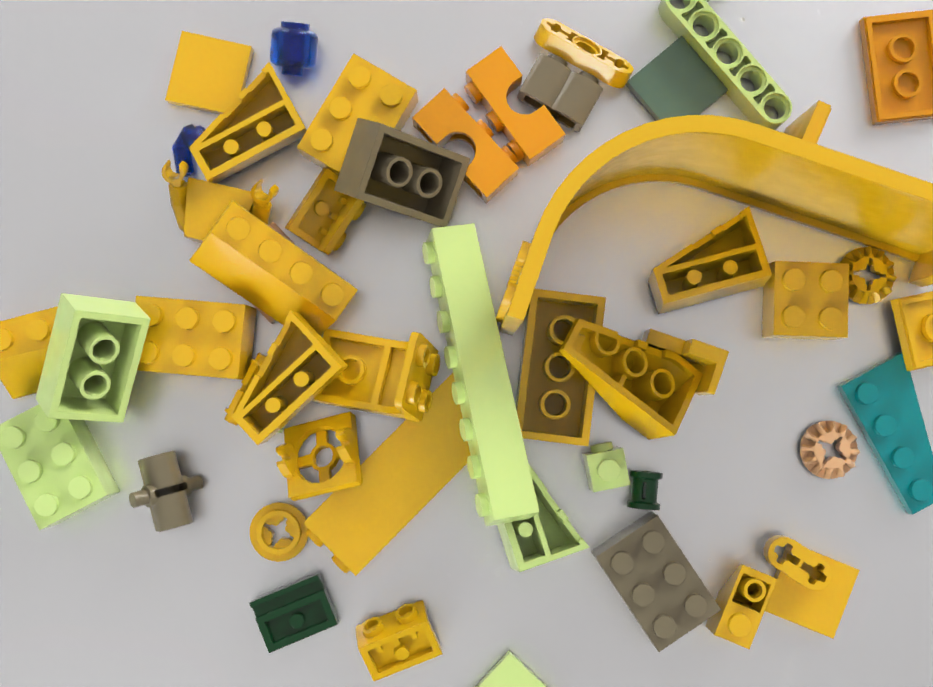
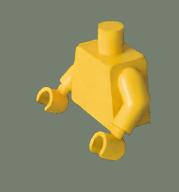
[161,160,279,243]

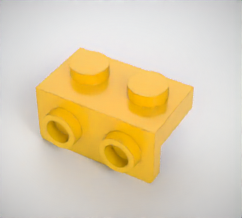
[285,167,366,255]

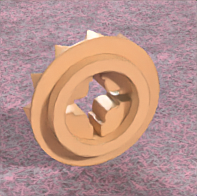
[800,421,860,479]

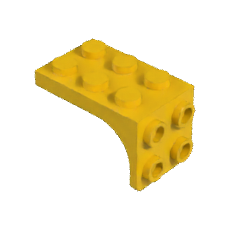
[312,329,440,422]

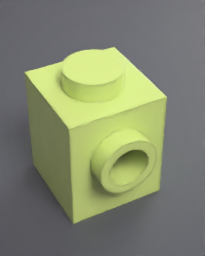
[582,441,631,492]

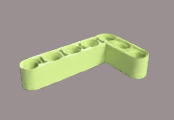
[658,0,792,130]

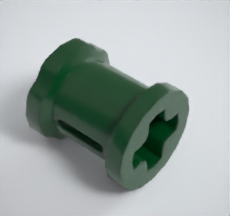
[627,470,663,510]

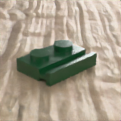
[249,573,339,653]

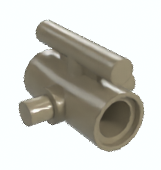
[129,450,203,532]

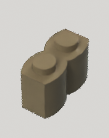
[517,53,603,132]

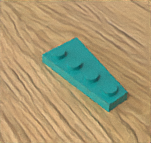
[837,352,933,515]

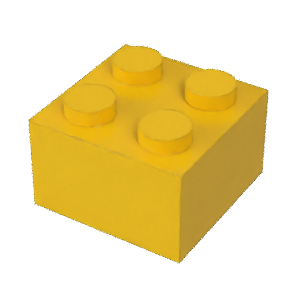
[762,261,849,340]

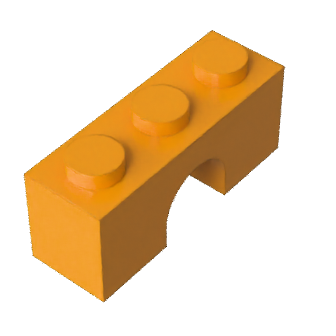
[464,46,566,167]
[412,88,519,204]

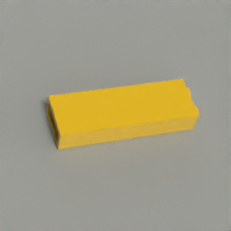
[303,373,471,576]

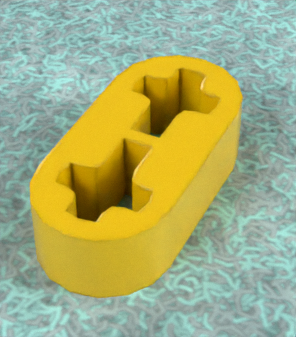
[763,535,833,591]

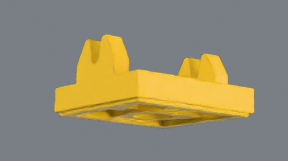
[276,411,362,501]

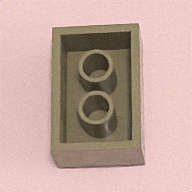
[334,118,471,227]
[591,511,721,652]

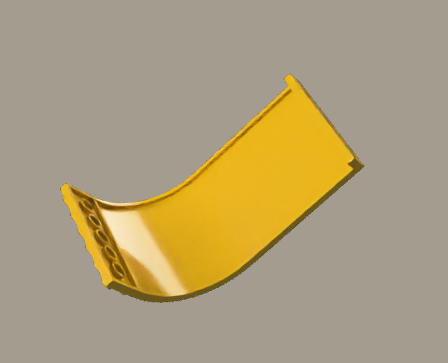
[496,115,933,336]

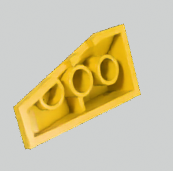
[559,318,703,440]

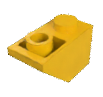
[705,564,777,649]

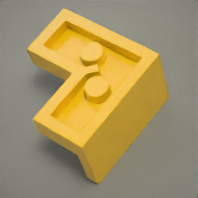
[642,329,729,395]

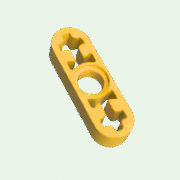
[534,18,634,88]

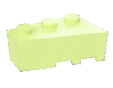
[497,465,590,572]

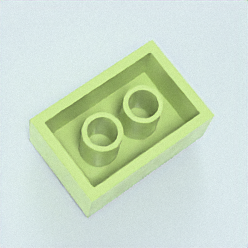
[35,293,151,422]
[0,404,120,530]

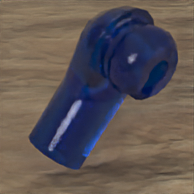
[172,124,206,177]

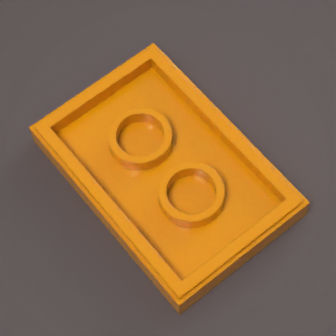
[859,10,933,125]

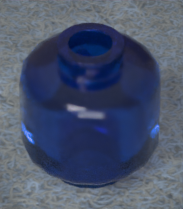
[270,21,318,76]

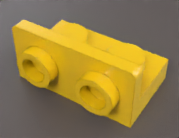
[355,600,443,681]

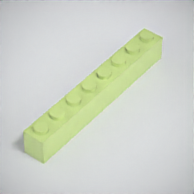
[422,223,539,526]

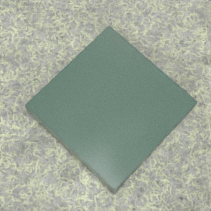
[626,36,728,121]

